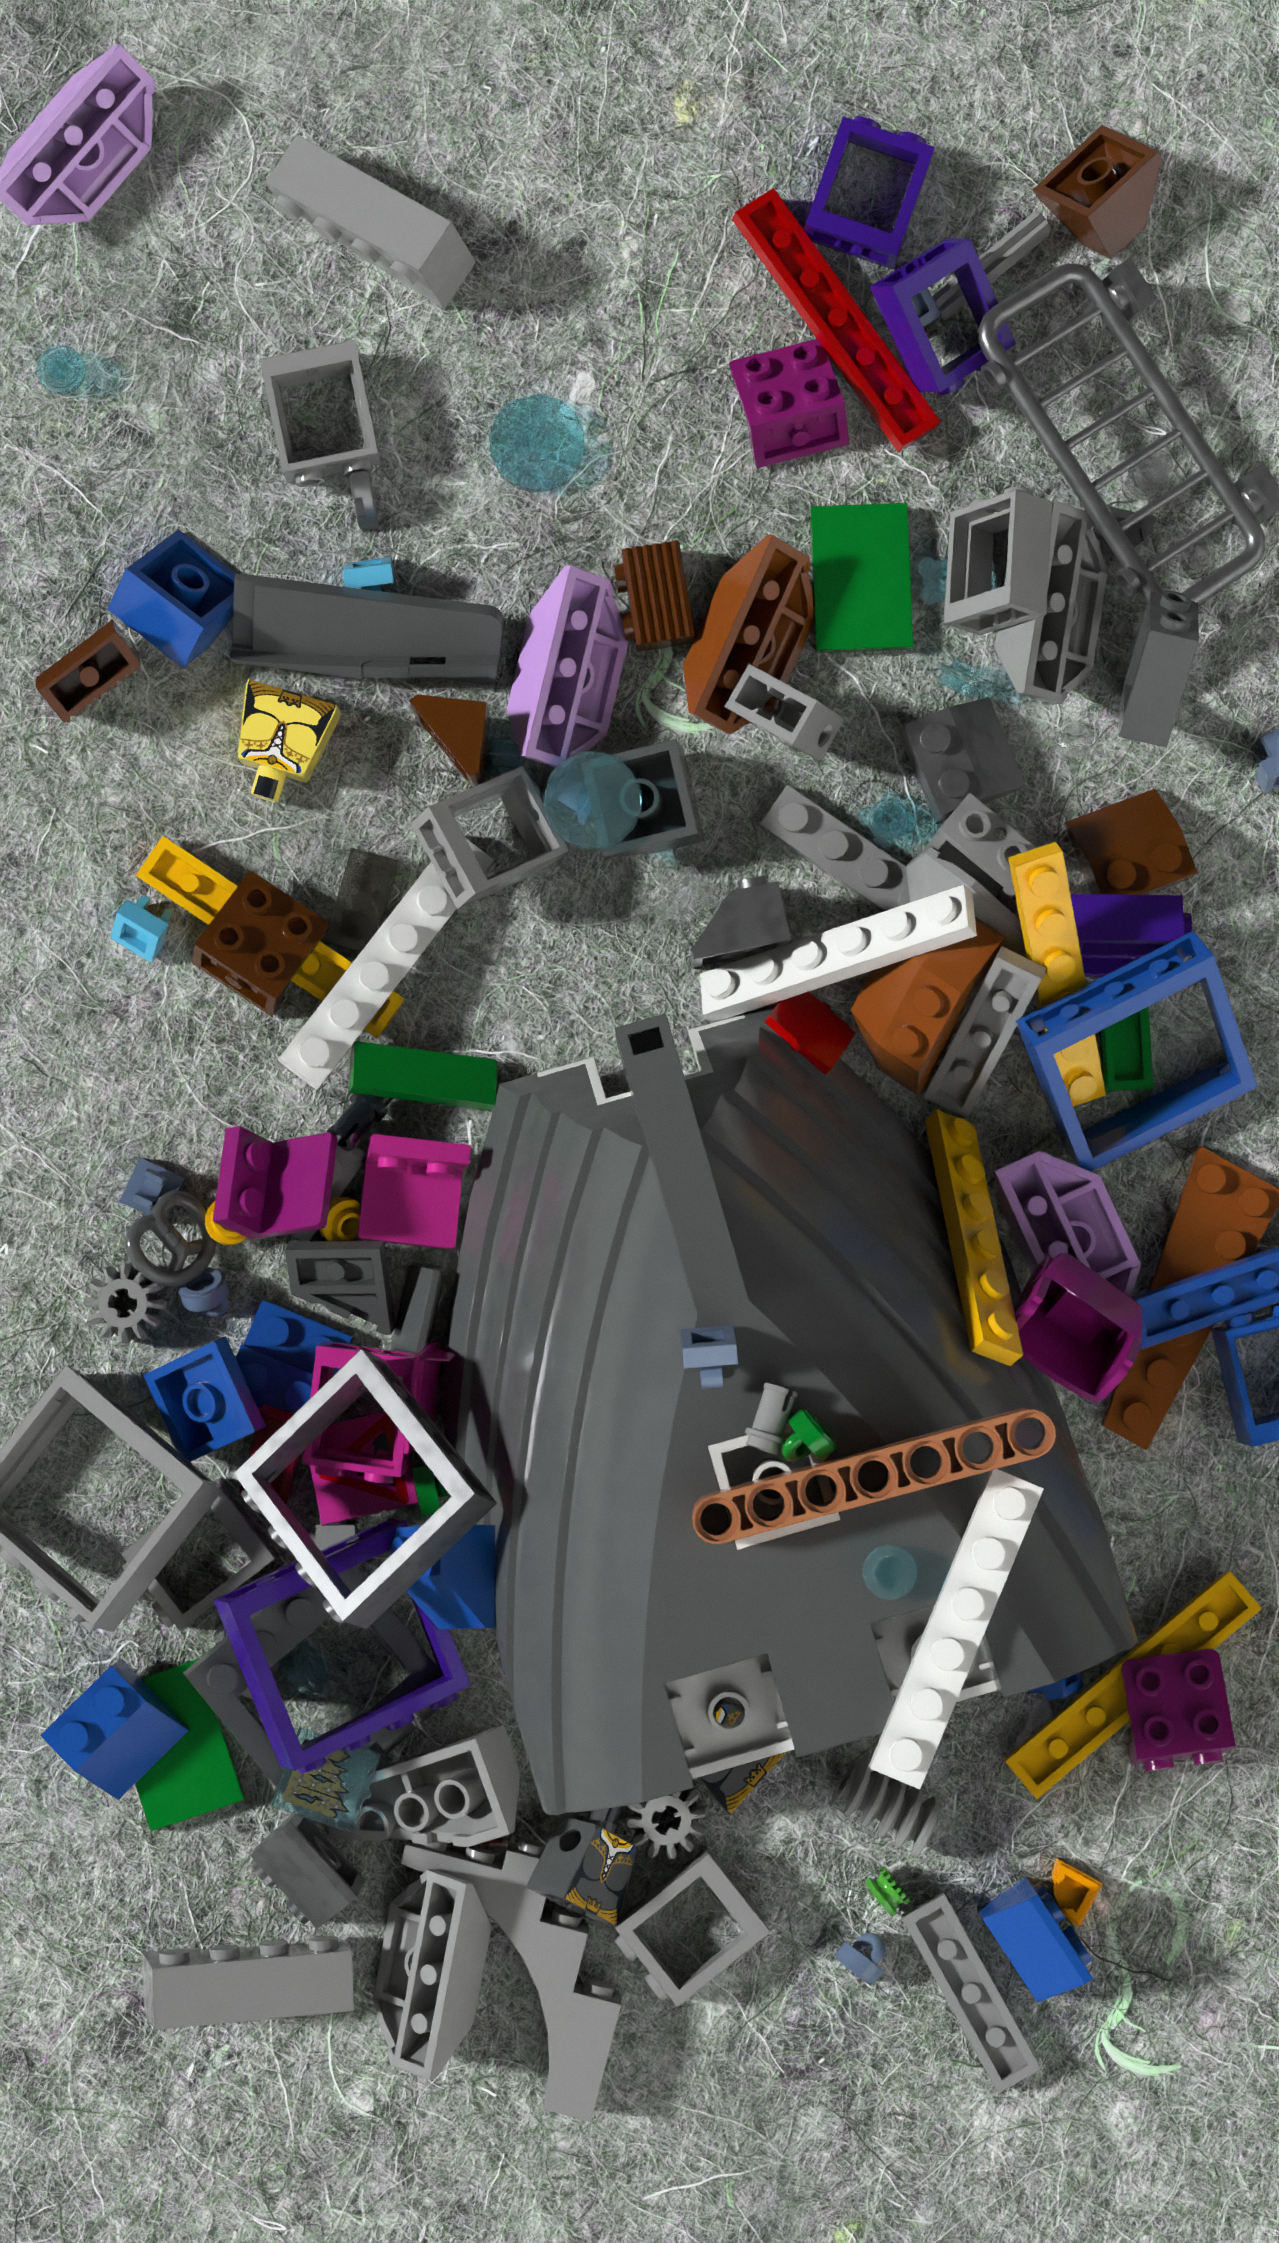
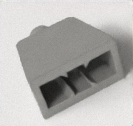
[725,664,843,761]

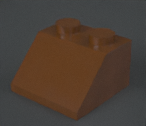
[1064,788,1198,895]

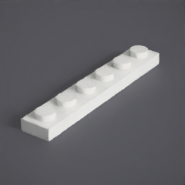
[278,838,494,1090]
[700,885,977,1023]
[869,1469,1044,1790]

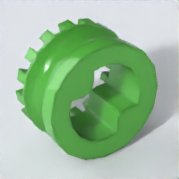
[864,1866,911,1917]

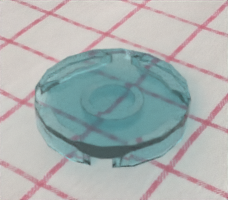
[489,394,585,493]
[543,751,642,850]

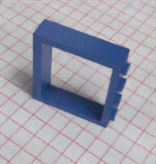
[1016,931,1258,1172]

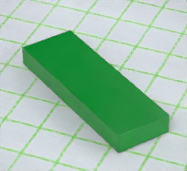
[349,1041,497,1111]

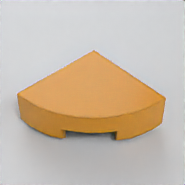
[1051,1858,1102,1927]

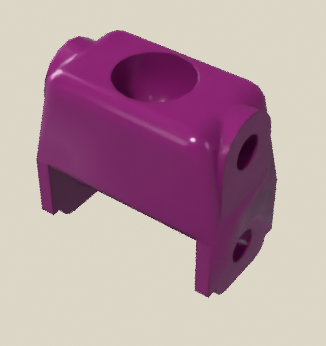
[1014,1253,1143,1403]

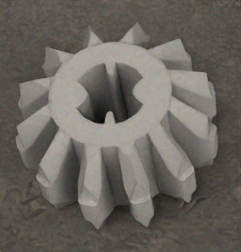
[83,1261,169,1345]
[625,1787,708,1860]

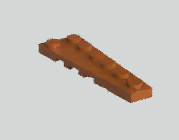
[1101,1146,1279,1450]

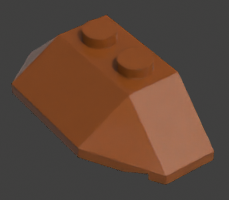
[683,534,815,734]
[851,917,1006,1096]

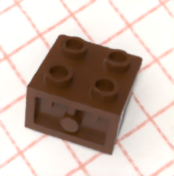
[192,872,329,1017]

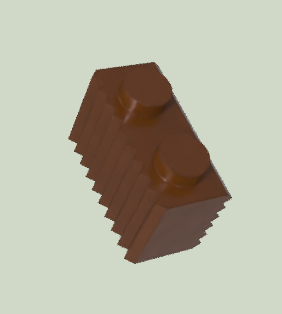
[614,540,695,652]
[35,619,141,723]

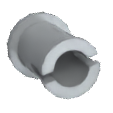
[745,1383,798,1455]

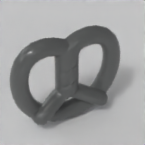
[125,1190,216,1287]

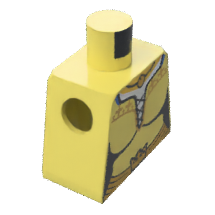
[238,679,341,803]

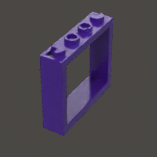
[214,1518,471,1773]

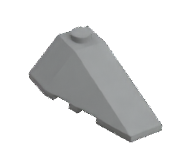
[324,1725,520,1847]

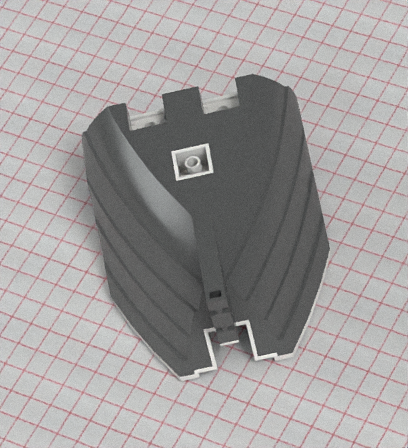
[439,1004,1138,1815]

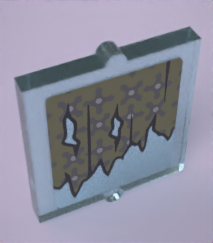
[271,1726,381,1833]

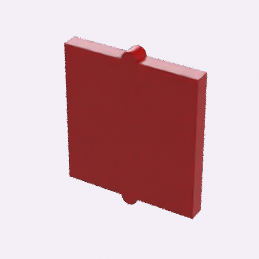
[764,992,856,1075]

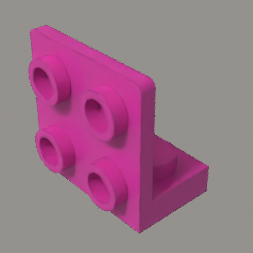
[357,1134,471,1250]

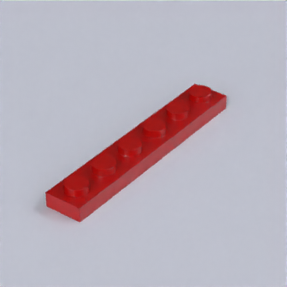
[732,188,941,453]

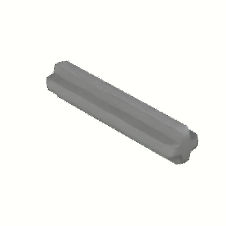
[932,212,1052,320]

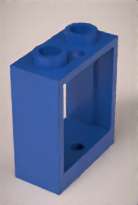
[1211,1303,1279,1447]

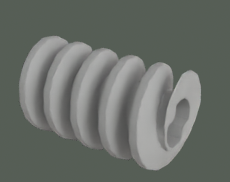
[830,1755,940,1858]

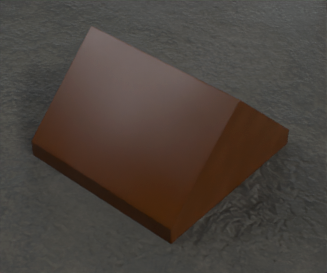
[409,695,491,787]

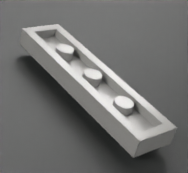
[759,784,910,912]
[923,946,1047,1119]
[900,1891,1041,2094]

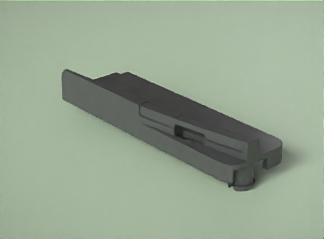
[230,573,504,684]

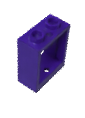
[804,116,935,270]
[870,238,1016,396]
[1070,894,1192,977]

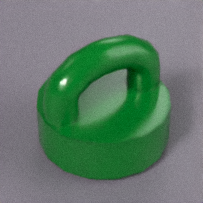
[782,1408,837,1462]

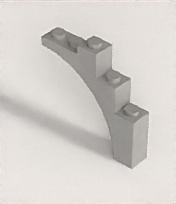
[401,1839,622,2122]

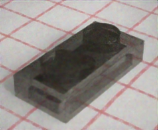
[325,848,399,952]

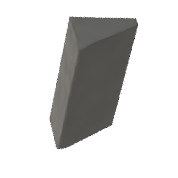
[390,1265,445,1353]

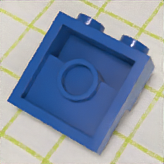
[236,1299,353,1414]
[143,1336,266,1462]

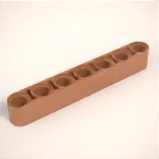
[691,1408,1056,1544]

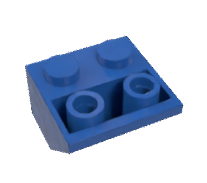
[978,1877,1093,2002]

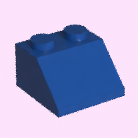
[107,529,236,668]
[390,1525,495,1630]
[40,1659,190,1800]

